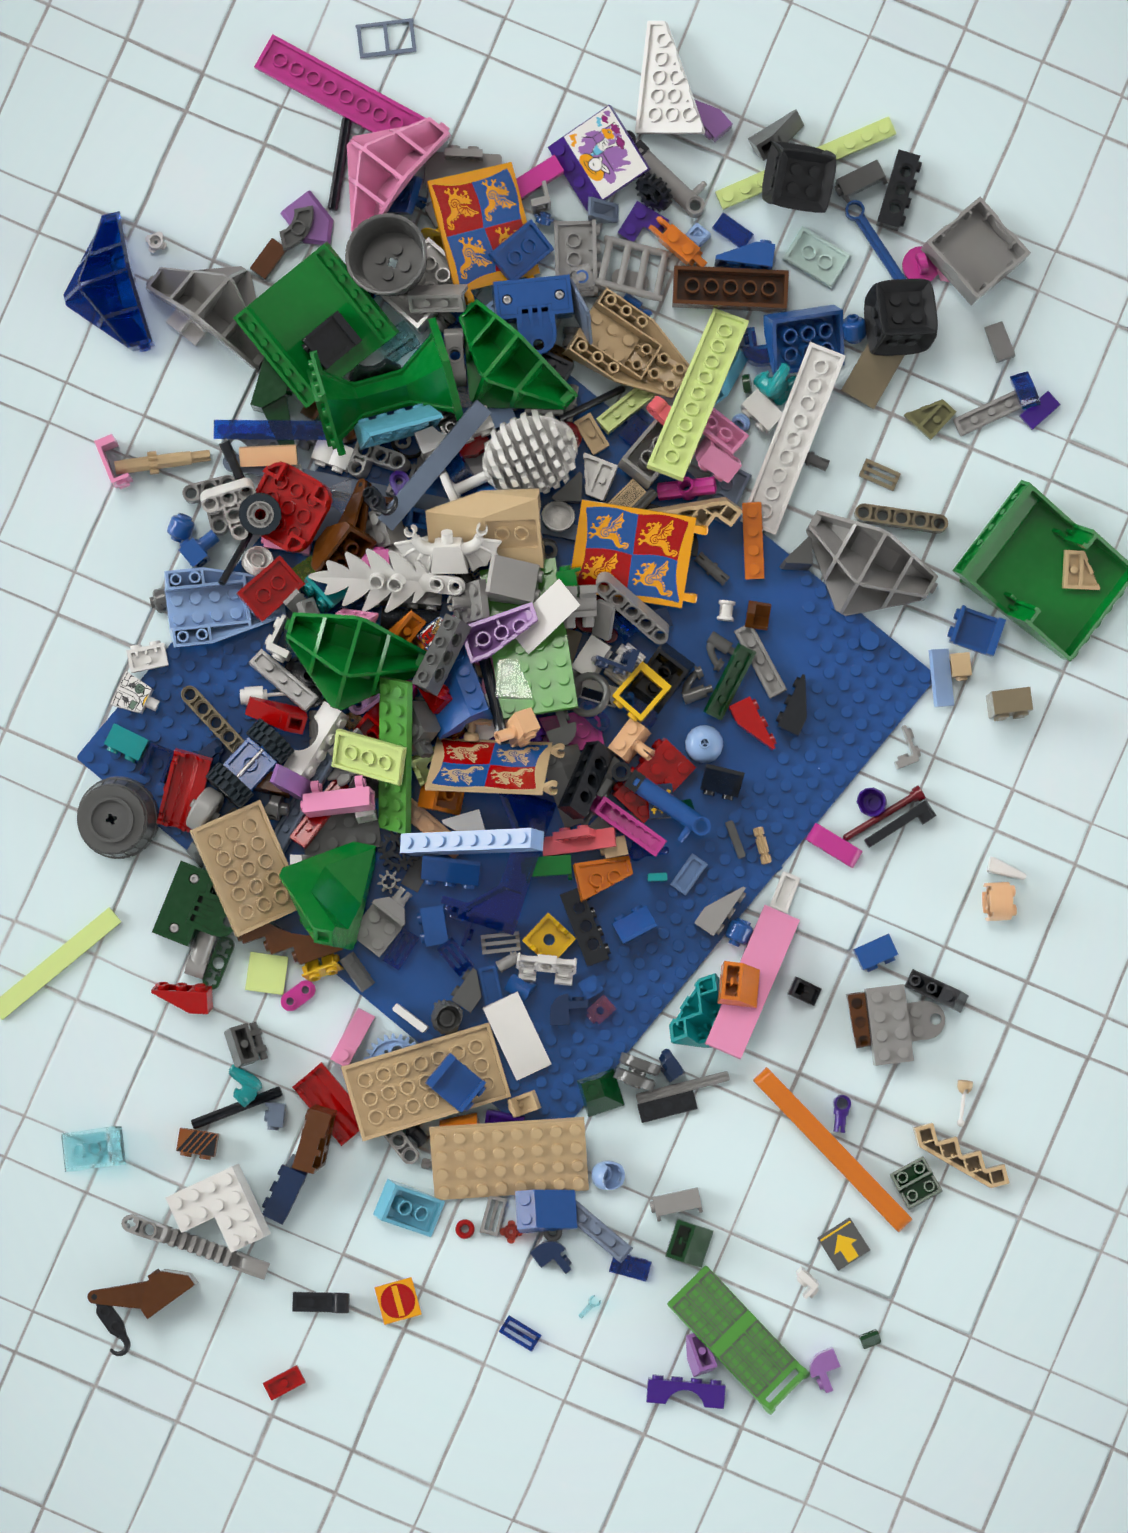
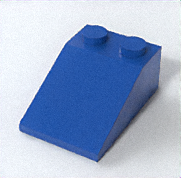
[714,240,775,270]
[515,1190,578,1234]

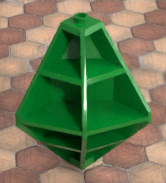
[459,299,578,410]
[285,612,427,710]
[279,841,376,950]

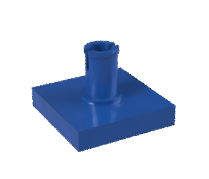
[387,176,427,215]

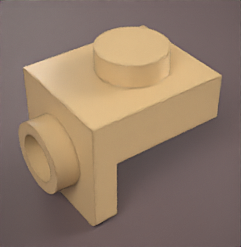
[508,1090,541,1118]

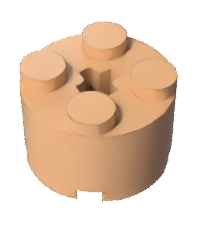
[982,882,1017,921]

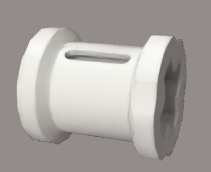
[717,600,736,622]

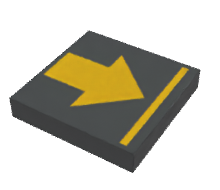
[817,1217,870,1271]

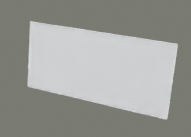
[516,579,580,654]

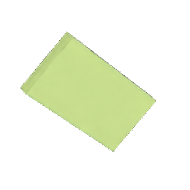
[331,729,407,786]

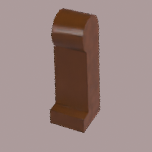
[846,991,871,1049]

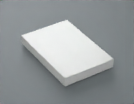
[392,1003,429,1032]

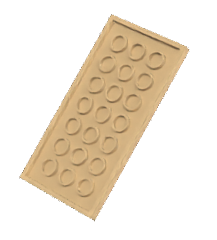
[341,1022,511,1141]
[429,1117,589,1200]

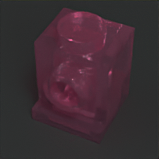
[586,995,616,1024]

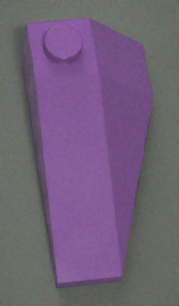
[464,602,538,664]

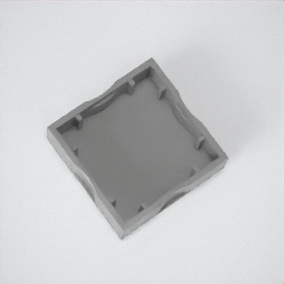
[921,196,1031,306]

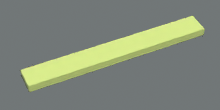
[0,907,122,1020]

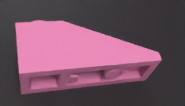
[330,1008,375,1066]

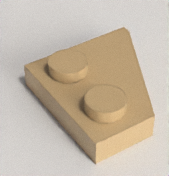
[1062,550,1100,590]

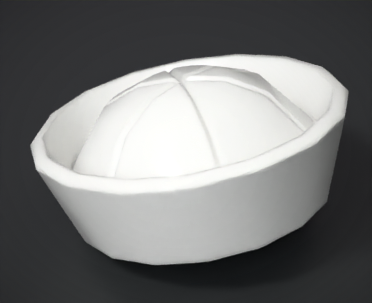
[542,501,575,532]
[241,546,274,576]

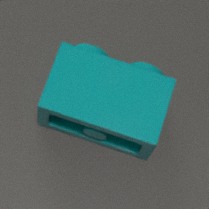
[104,723,151,763]

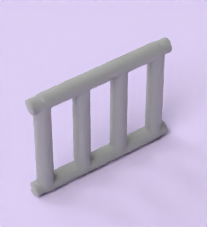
[594,235,672,302]

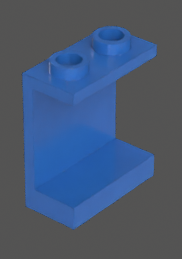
[425,1053,486,1113]

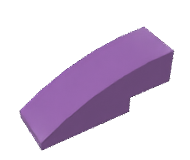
[270,764,312,800]

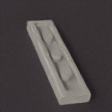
[953,387,1030,437]
[734,625,787,699]
[249,649,319,712]

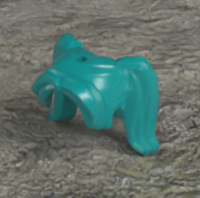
[753,363,797,406]
[228,1064,262,1107]

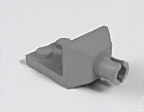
[357,886,413,957]

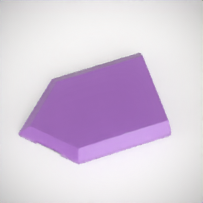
[280,190,334,245]

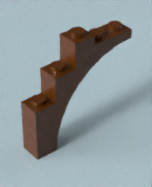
[237,923,344,965]

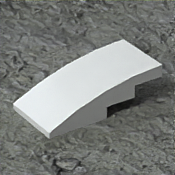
[483,991,551,1080]

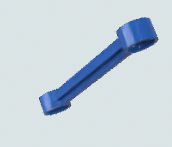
[845,200,906,280]

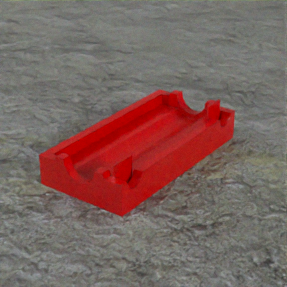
[156,748,213,832]
[292,1062,359,1146]

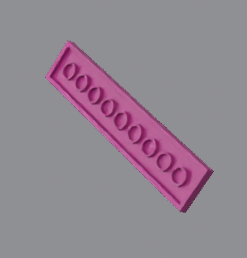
[254,34,426,133]

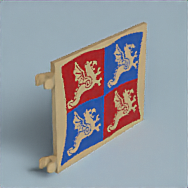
[425,738,565,795]

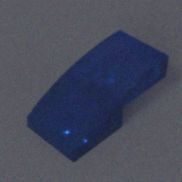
[1010,371,1041,410]

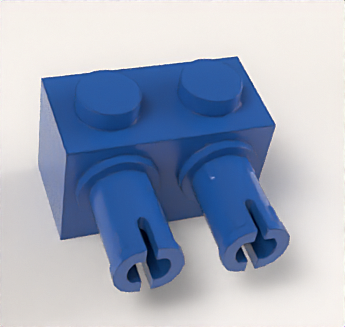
[178,530,220,568]

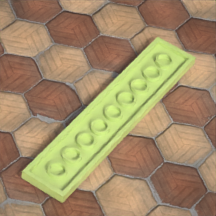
[647,308,749,482]

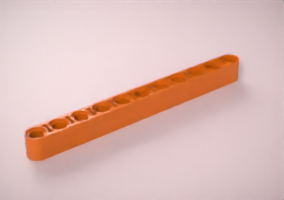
[753,1067,913,1232]

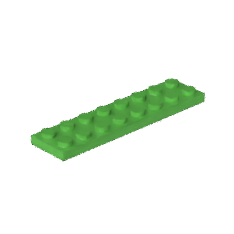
[378,676,413,834]

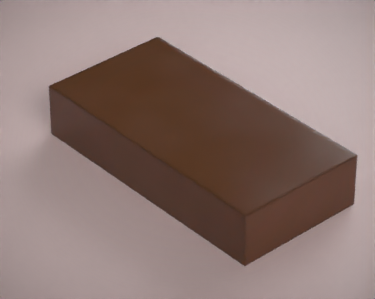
[250,238,288,280]

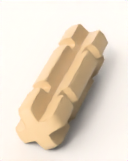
[753,827,772,864]

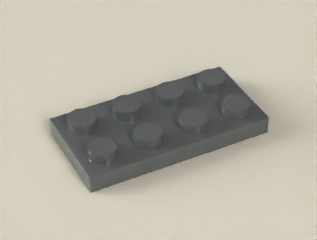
[304,808,382,856]

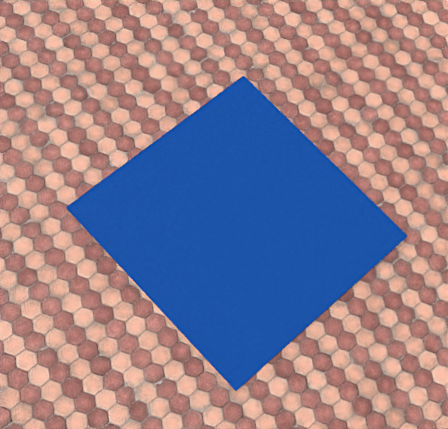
[77,295,932,1121]

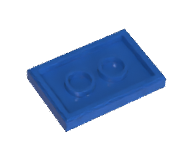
[488,219,554,280]

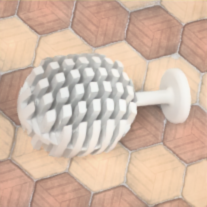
[439,410,578,501]

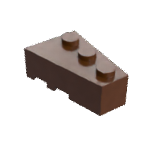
[292,1104,337,1174]

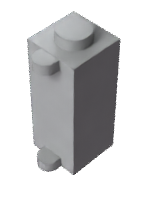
[650,1187,703,1222]

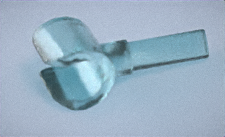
[578,1295,601,1319]

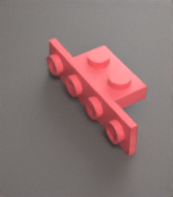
[543,825,616,856]

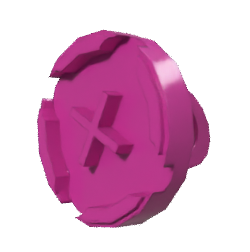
[902,246,938,281]

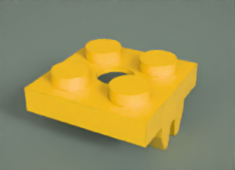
[522,913,576,958]

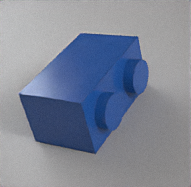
[417,905,449,947]
[853,934,899,972]

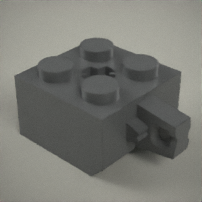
[412,701,441,758]

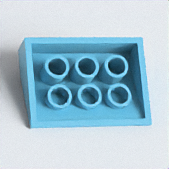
[354,404,443,450]

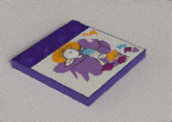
[547,105,651,211]

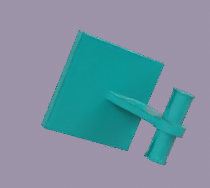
[303,576,349,614]

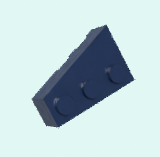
[262,1154,308,1225]

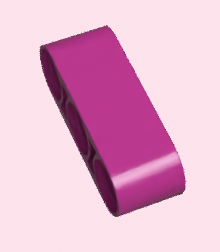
[806,823,863,868]

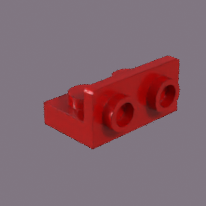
[418,684,453,714]

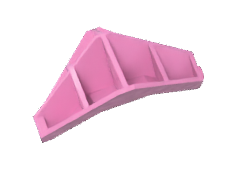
[347,117,451,232]

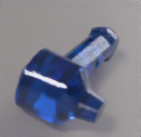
[629,842,669,861]

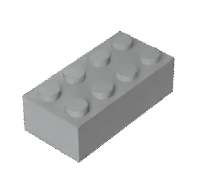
[618,419,663,490]

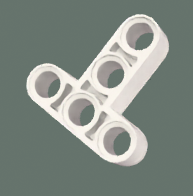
[200,478,256,540]

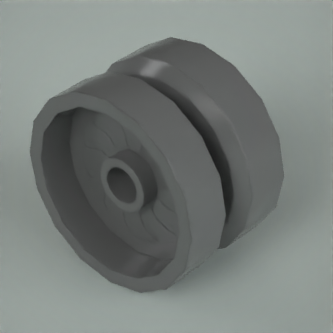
[613,1052,662,1092]

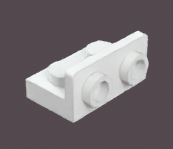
[126,640,169,673]
[796,1266,819,1299]

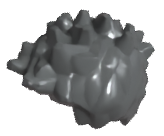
[431,999,463,1035]

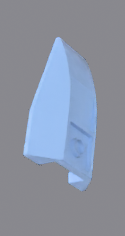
[164,567,286,648]

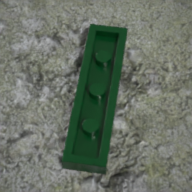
[703,643,757,721]

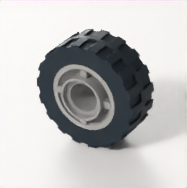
[239,493,281,536]

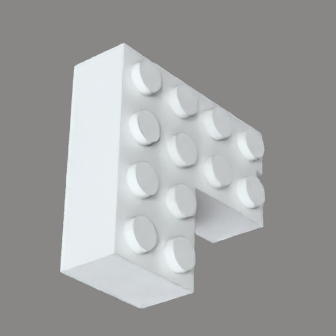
[165,1163,271,1253]

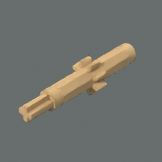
[114,450,211,475]

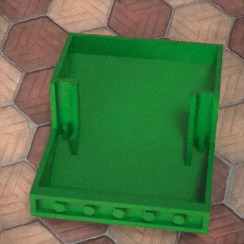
[952,480,1128,662]

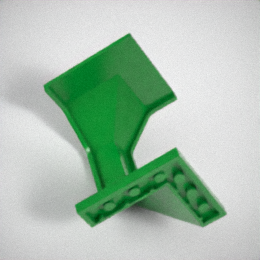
[306,317,463,456]

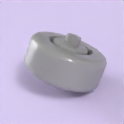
[186,787,224,829]

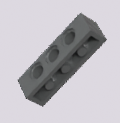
[411,614,472,696]

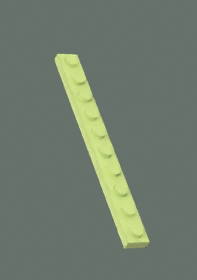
[715,116,896,210]

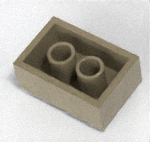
[986,687,1033,722]

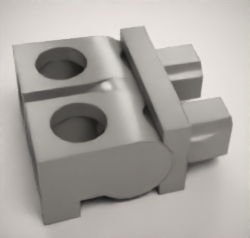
[563,584,597,628]

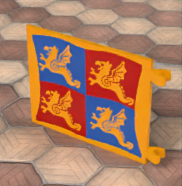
[427,162,540,305]
[571,499,708,608]

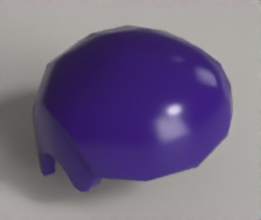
[856,787,887,817]

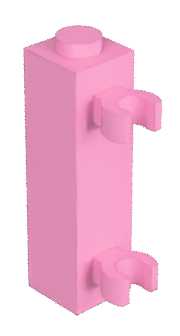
[300,775,375,818]

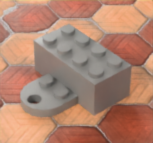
[864,984,945,1066]

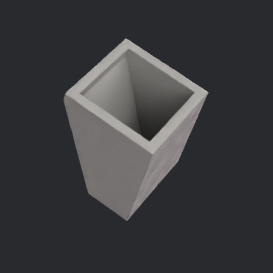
[485,554,544,605]

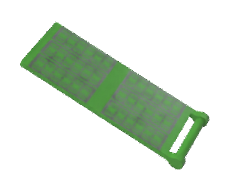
[667,1266,810,1415]

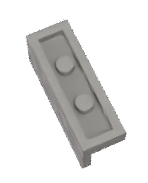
[407,284,468,313]

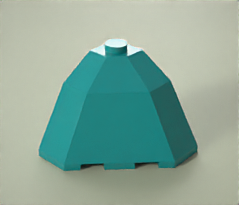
[669,973,722,1048]

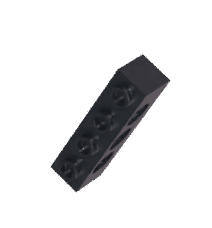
[876,149,922,232]
[558,741,614,820]
[560,888,611,967]

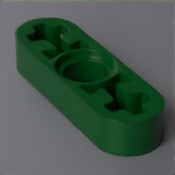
[202,937,235,990]

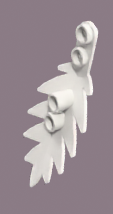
[308,548,466,613]

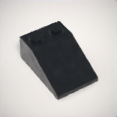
[628,643,695,714]
[700,764,745,801]

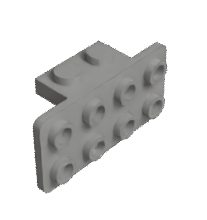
[425,145,502,190]

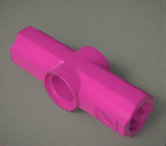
[657,476,717,501]

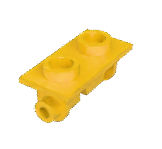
[301,954,344,982]

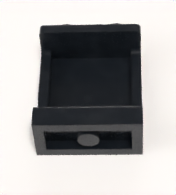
[301,310,362,370]

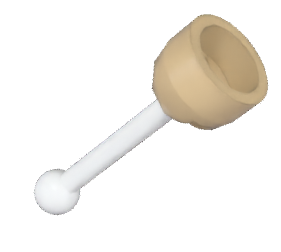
[957,1080,973,1127]

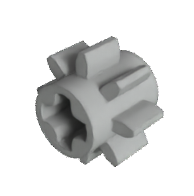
[377,870,401,894]

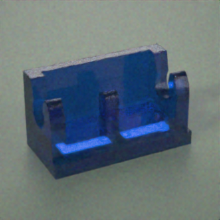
[609,1255,652,1282]

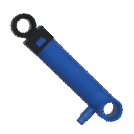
[612,762,711,843]

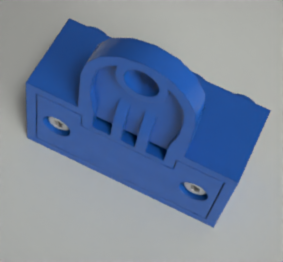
[492,274,574,355]

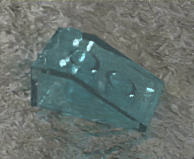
[61,1126,126,1172]

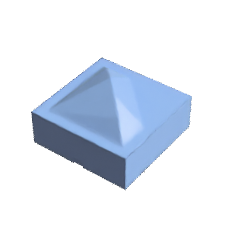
[685,223,711,247]

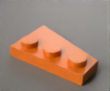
[573,855,633,902]

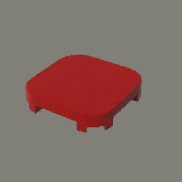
[254,461,332,553]

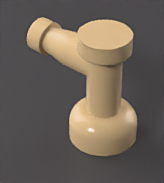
[463,718,492,741]

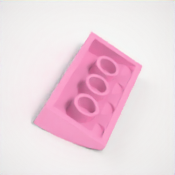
[703,408,749,456]

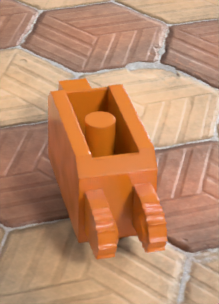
[648,216,708,267]

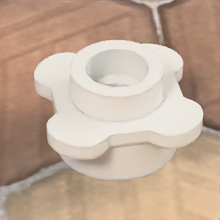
[145,231,167,253]

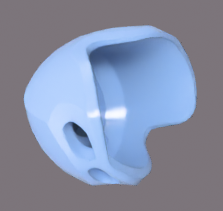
[592,1161,625,1190]

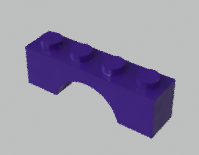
[646,1374,726,1409]

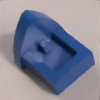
[504,974,538,1003]

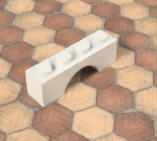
[415,405,495,458]
[284,701,349,780]

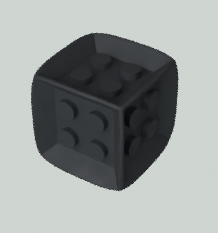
[762,142,836,213]
[864,279,938,356]

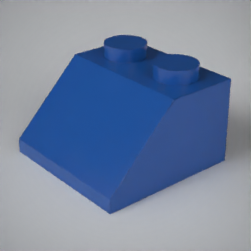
[612,904,657,944]

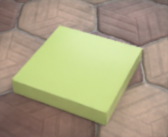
[245,952,289,995]

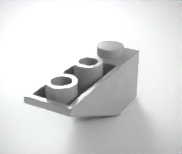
[694,886,746,936]

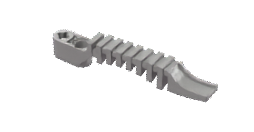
[121,1214,270,1280]

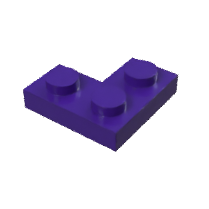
[617,201,670,242]

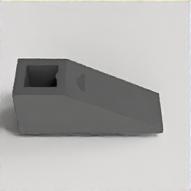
[748,109,804,161]

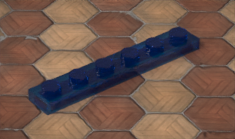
[214,420,326,440]

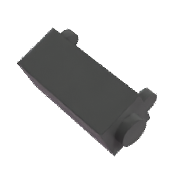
[834,160,888,203]

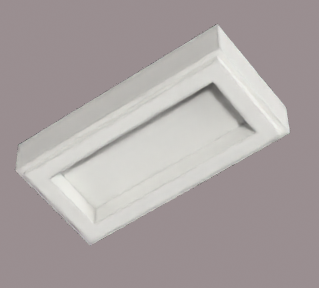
[769,871,801,914]

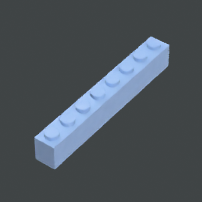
[400,828,544,856]

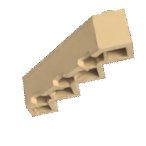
[647,497,743,527]
[912,1123,1010,1188]

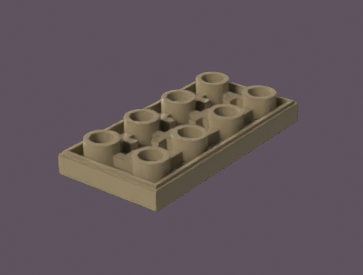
[841,344,905,410]

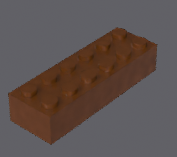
[672,265,789,312]

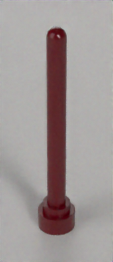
[843,785,926,841]

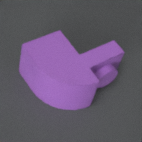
[809,1347,841,1393]

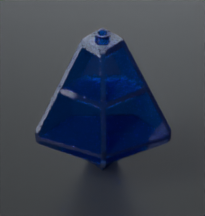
[63,211,155,352]

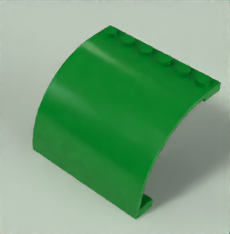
[233,242,399,408]

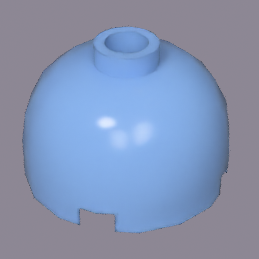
[685,725,723,763]

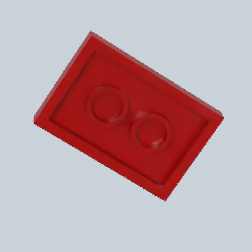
[236,555,305,622]

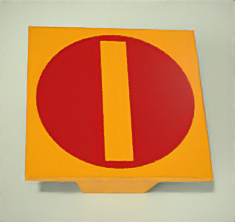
[374,1277,422,1325]

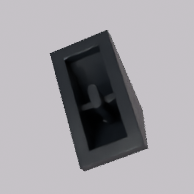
[787,976,822,1006]

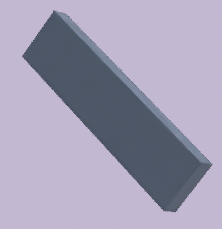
[576,1200,633,1263]

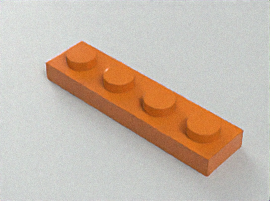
[742,502,765,580]

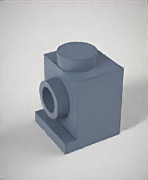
[264,1102,286,1131]

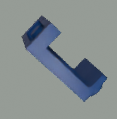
[947,605,1006,657]

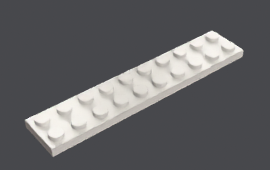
[740,342,846,535]

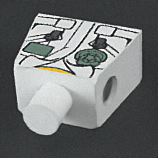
[111,671,160,714]

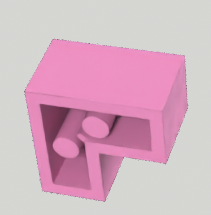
[695,436,742,483]

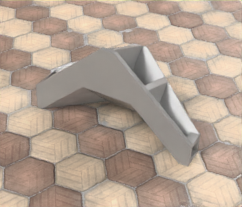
[145,266,264,372]
[806,510,938,616]

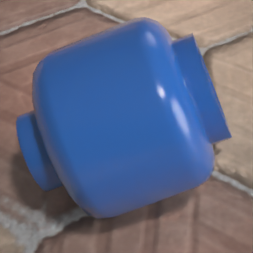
[842,314,866,344]
[167,513,195,543]
[725,917,753,947]

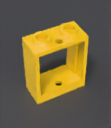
[612,661,672,722]

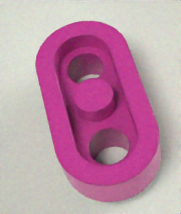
[281,980,316,1011]

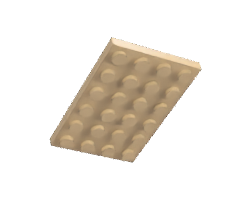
[190,800,297,937]

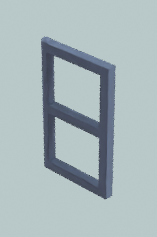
[355,18,416,59]

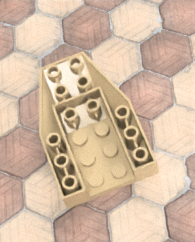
[563,288,689,399]
[425,488,545,568]

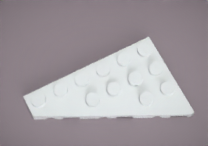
[635,21,705,134]

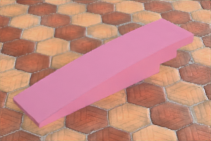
[705,905,800,1060]

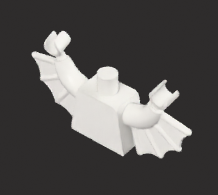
[394,523,502,574]

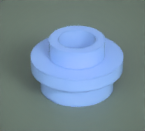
[732,413,750,432]

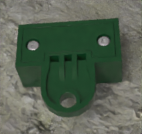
[152,861,233,947]

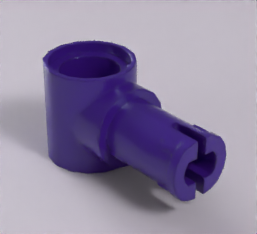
[833,1095,851,1133]

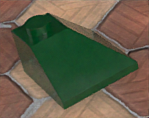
[577,1069,625,1117]

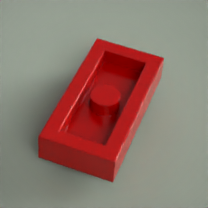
[262,1365,306,1401]

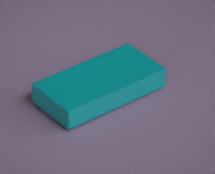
[647,873,667,882]

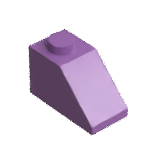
[686,1333,718,1377]

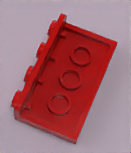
[611,738,696,823]

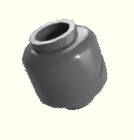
[149,587,167,613]

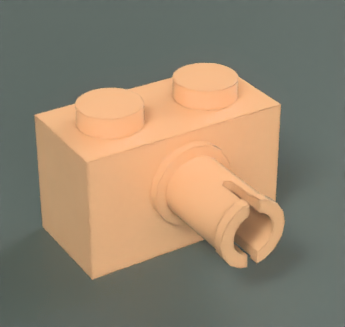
[494,707,541,748]
[608,718,655,764]

